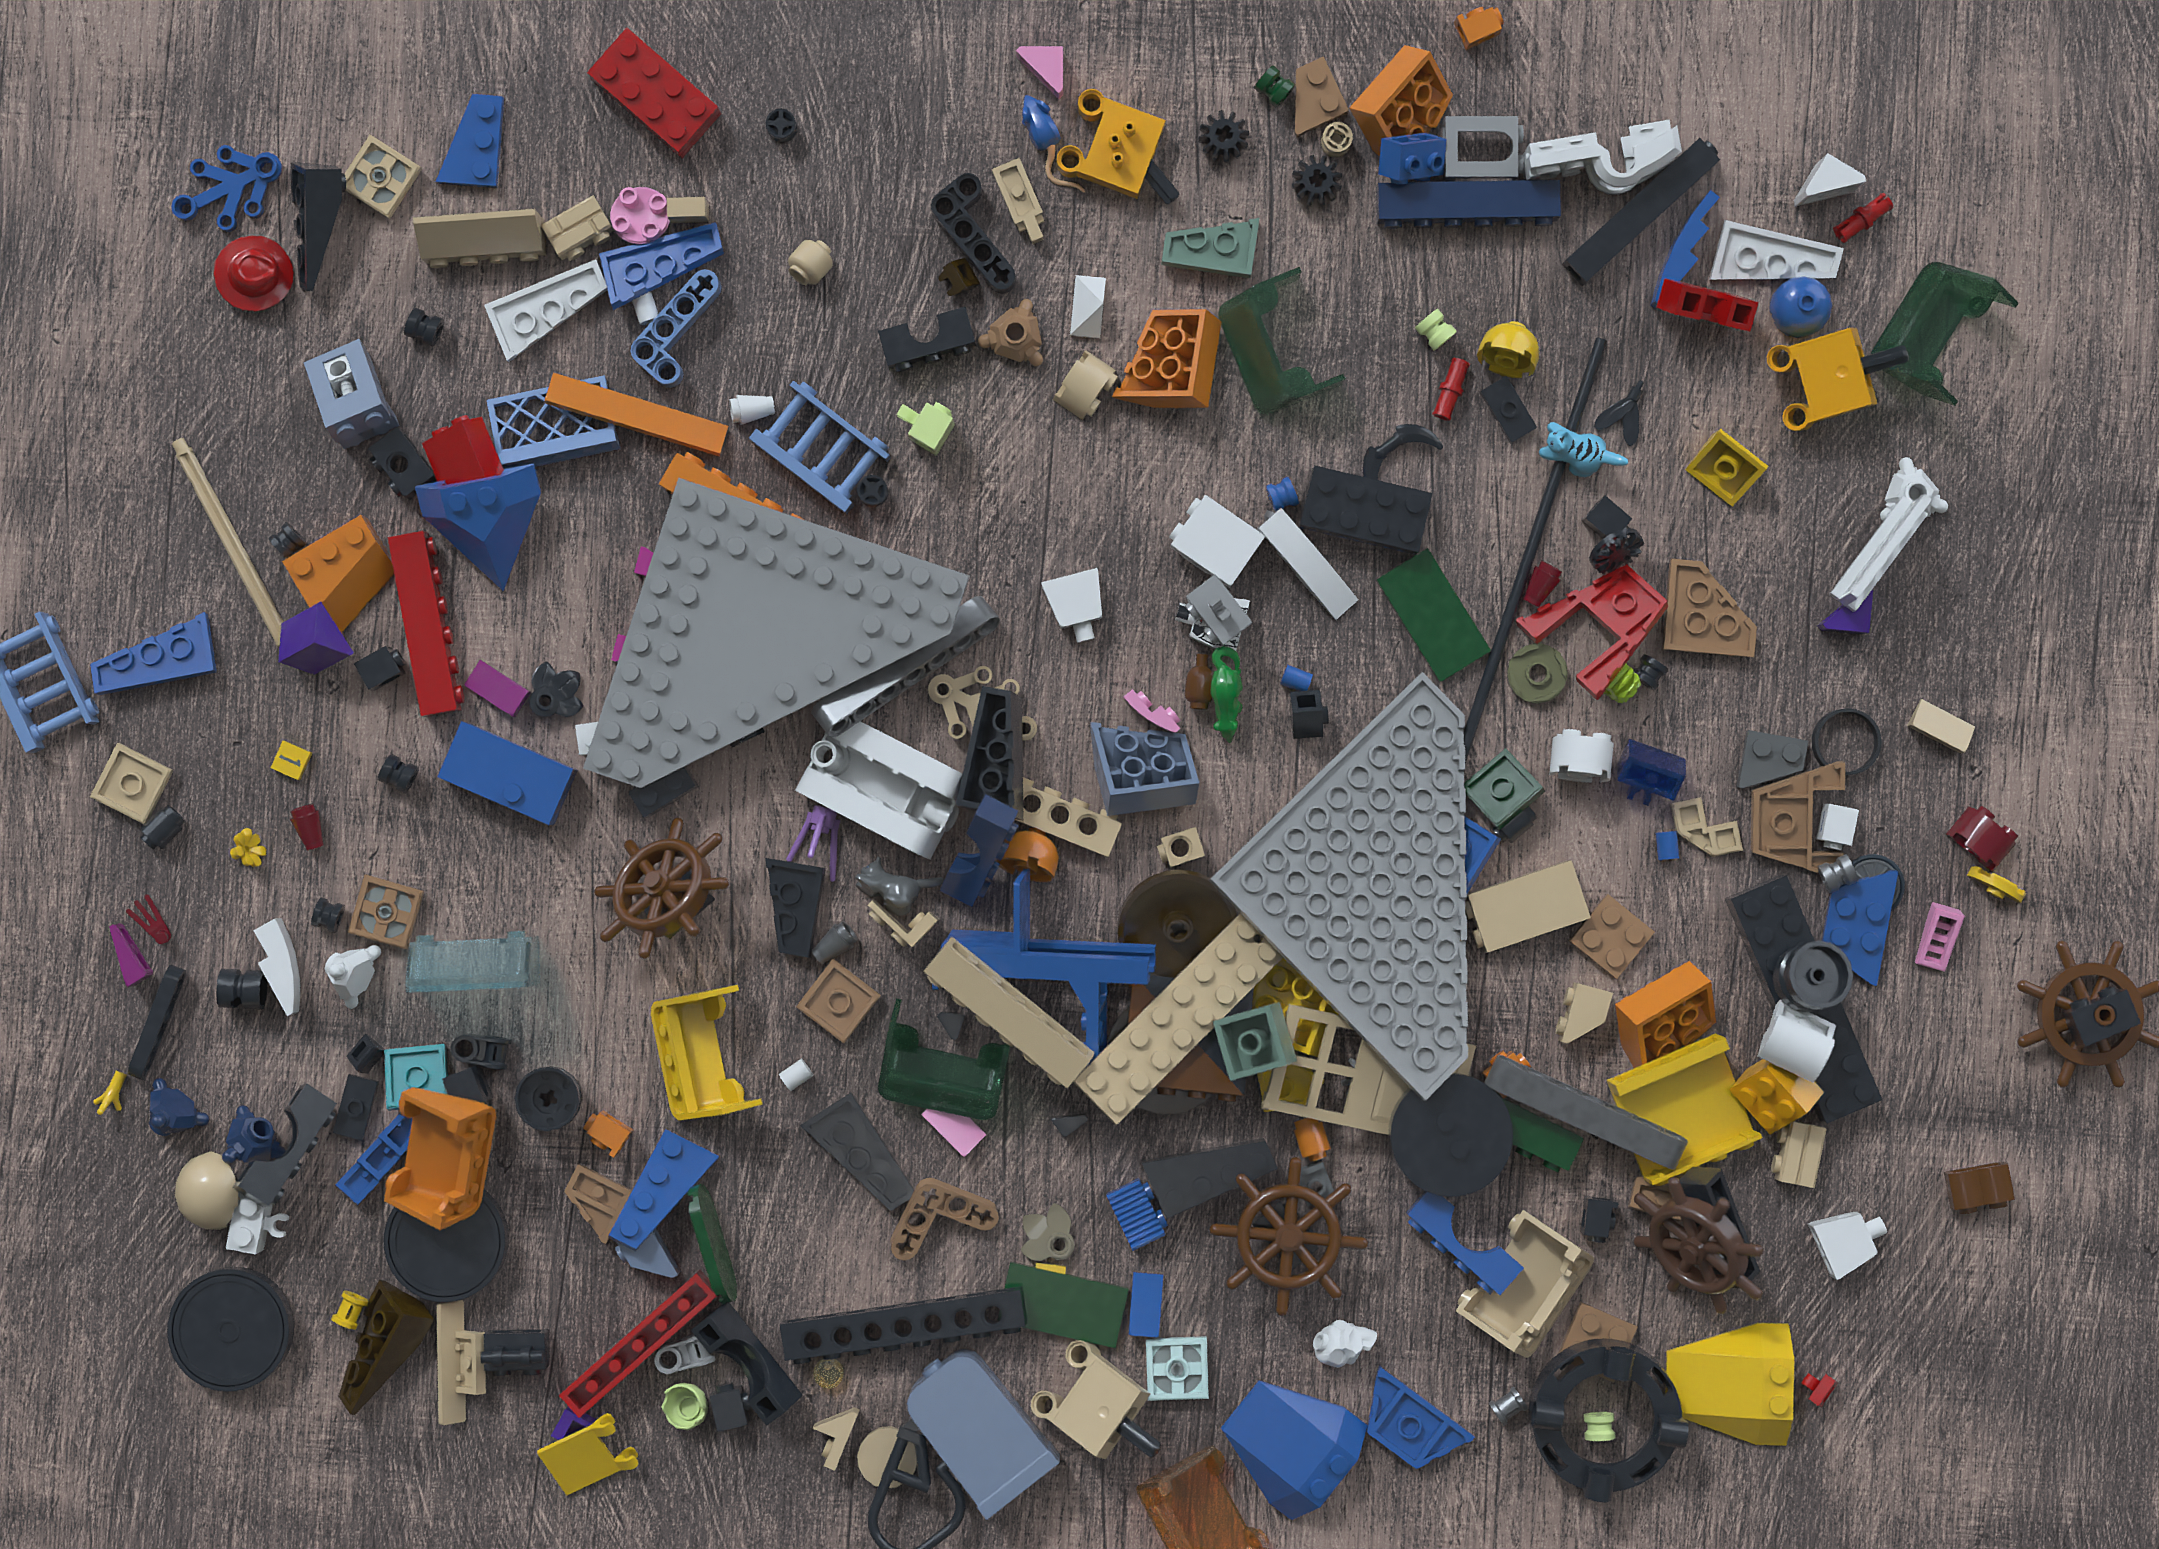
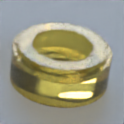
[813,1358,844,1389]

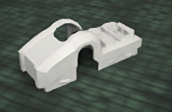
[1523,120,1682,195]

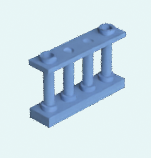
[749,381,891,515]
[0,612,99,753]

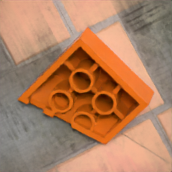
[1349,45,1453,156]
[1615,961,1716,1068]

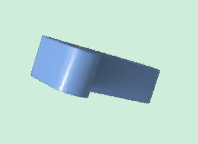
[631,269,722,388]

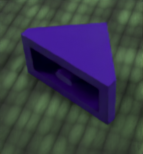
[1817,589,1873,634]

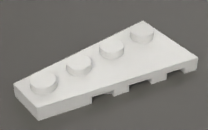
[1709,220,1844,280]
[484,259,607,362]

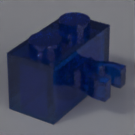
[1617,739,1686,806]

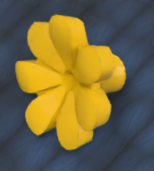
[230,828,266,867]

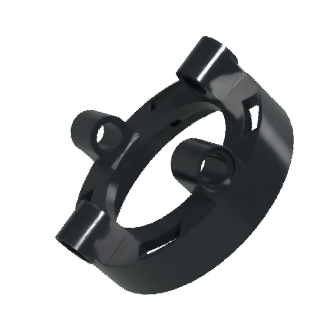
[1528,1338,1689,1503]

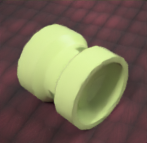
[1415,309,1457,351]

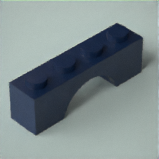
[940,795,1019,907]

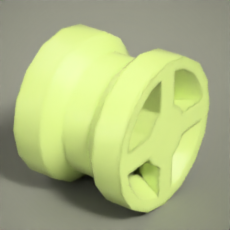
[1584,1412,1615,1441]

